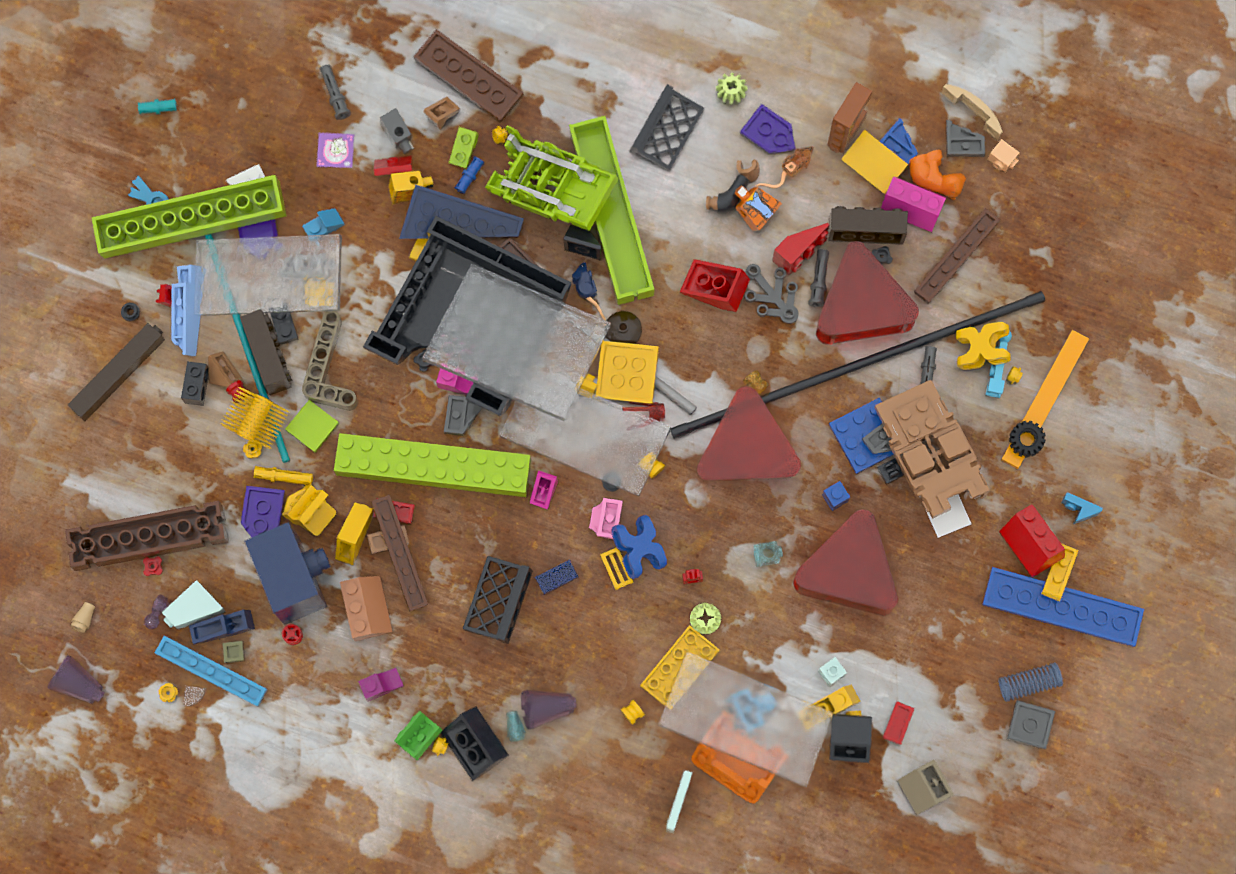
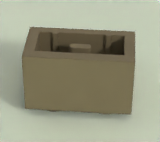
[897,760,954,815]

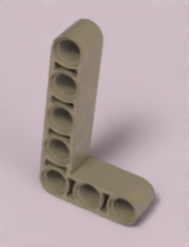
[302,309,358,411]

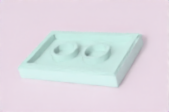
[666,770,692,833]

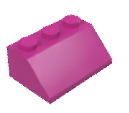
[881,176,947,232]

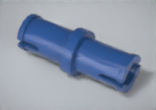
[454,157,484,194]

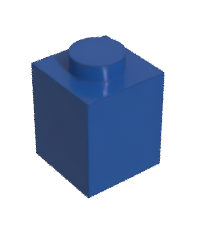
[822,481,850,511]

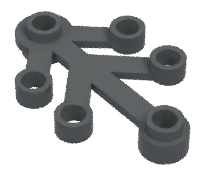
[745,264,799,324]

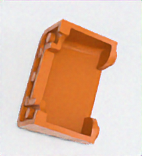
[691,711,788,803]

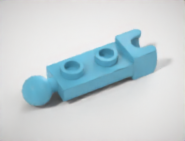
[985,330,1012,398]

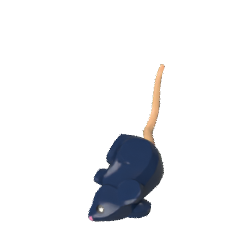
[572,262,607,325]

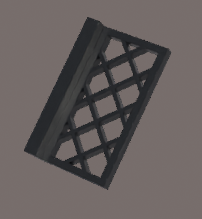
[629,84,704,171]
[463,556,533,644]

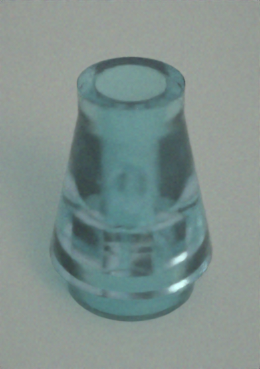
[506,711,526,742]

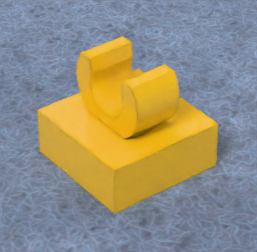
[575,374,597,400]

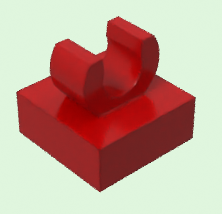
[155,284,172,308]

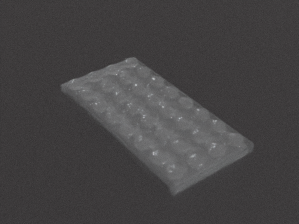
[194,234,342,316]
[500,368,671,496]
[658,652,833,787]

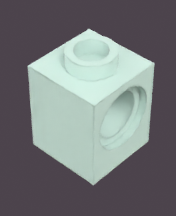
[818,657,847,687]

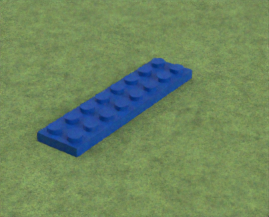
[982,567,1144,647]

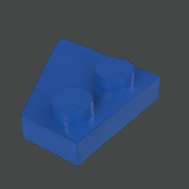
[880,118,918,166]

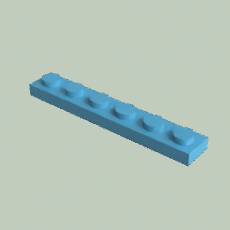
[155,636,267,707]

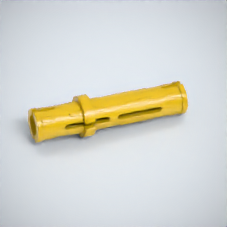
[254,466,313,485]

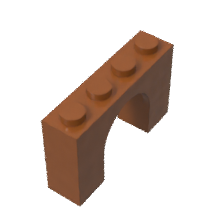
[827,82,873,154]

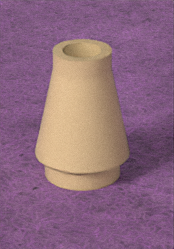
[71,602,95,633]

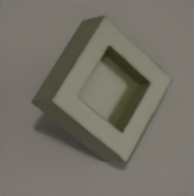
[223,641,245,663]

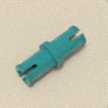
[138,99,177,115]

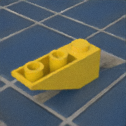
[795,684,861,731]

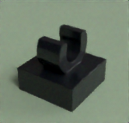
[877,458,904,485]

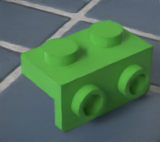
[394,711,442,760]

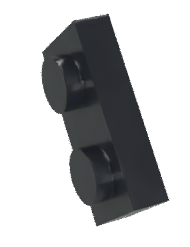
[269,303,298,345]

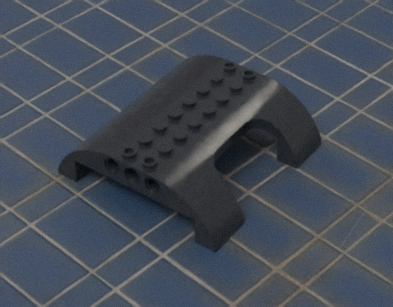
[363,216,571,417]

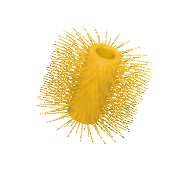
[221,387,290,449]

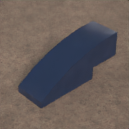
[189,609,255,644]

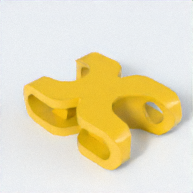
[956,322,1011,370]

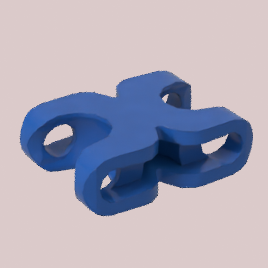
[611,515,667,579]

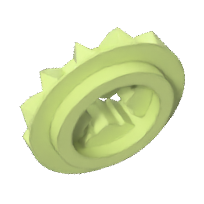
[690,603,721,634]

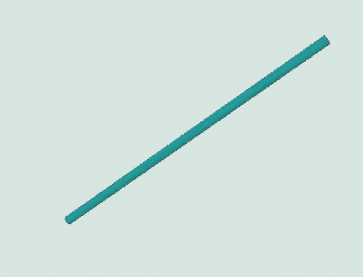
[204,234,290,463]

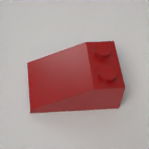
[680,259,750,312]

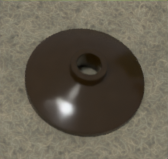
[604,311,642,344]

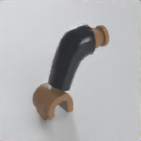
[706,159,760,214]

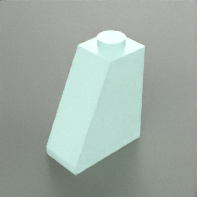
[162,580,225,629]

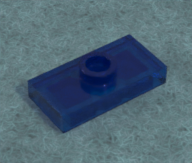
[535,560,578,595]

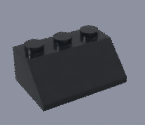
[441,706,509,781]

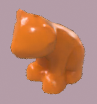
[909,150,966,200]

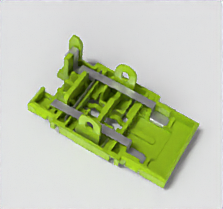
[485,125,618,231]

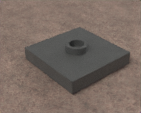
[1007,700,1055,750]

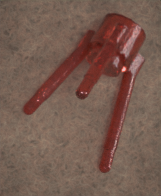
[622,401,665,431]

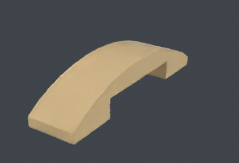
[941,84,1002,141]

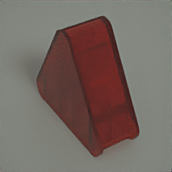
[815,241,919,345]
[696,386,801,481]
[793,510,898,616]

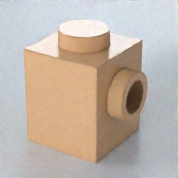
[988,139,1020,173]

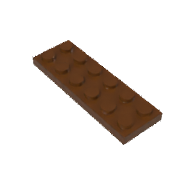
[413,29,524,122]

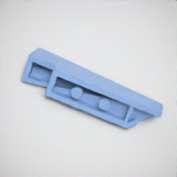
[171,265,206,356]

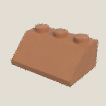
[340,576,393,642]

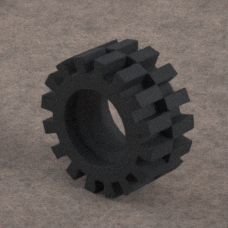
[1009,421,1046,458]

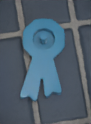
[129,176,169,205]

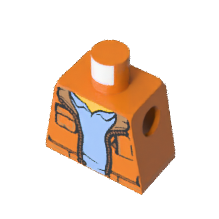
[734,185,782,231]

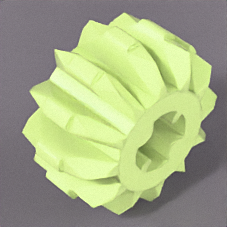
[716,72,747,105]

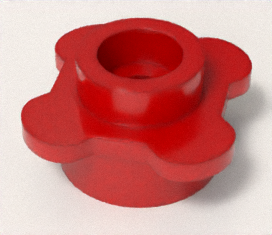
[143,556,163,576]

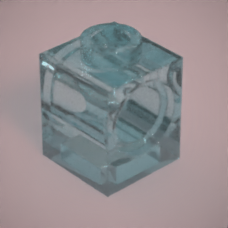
[753,541,783,567]

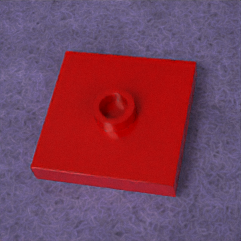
[374,155,412,176]

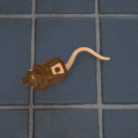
[756,146,813,188]

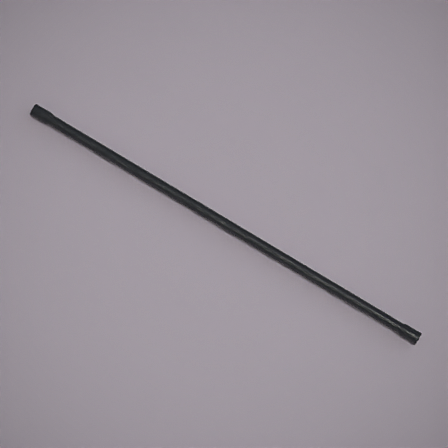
[670,291,1045,439]

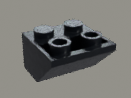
[830,714,872,763]

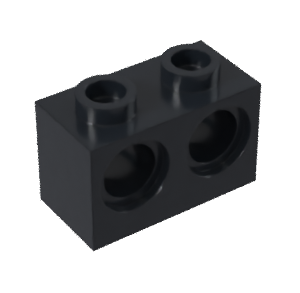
[181,361,209,406]

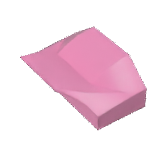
[589,498,623,539]

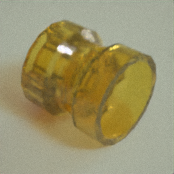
[742,370,769,397]

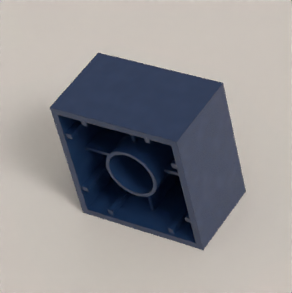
[245,522,331,625]

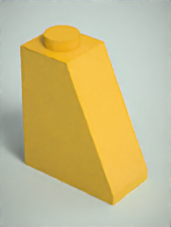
[335,502,373,565]

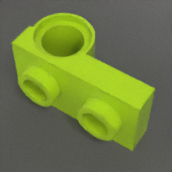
[449,127,479,168]

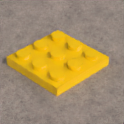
[595,341,659,404]

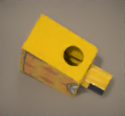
[388,171,433,204]

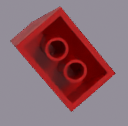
[999,504,1065,577]

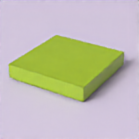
[285,400,339,453]

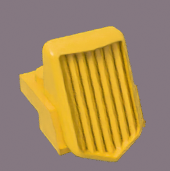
[281,485,336,536]

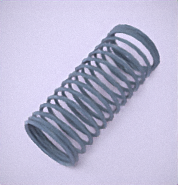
[999,662,1063,702]

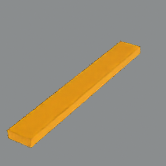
[1001,330,1089,469]

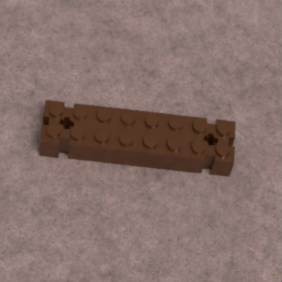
[65,501,228,571]

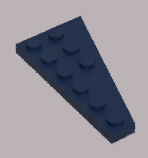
[399,185,524,239]

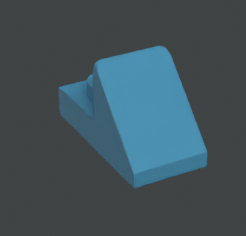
[303,209,345,243]
[1061,492,1103,524]

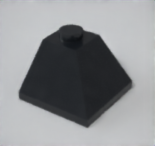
[564,224,602,261]

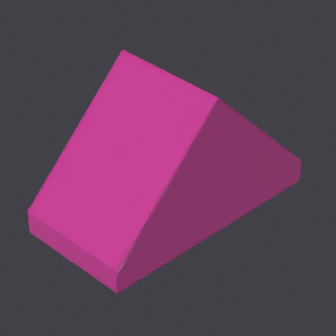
[530,471,558,509]

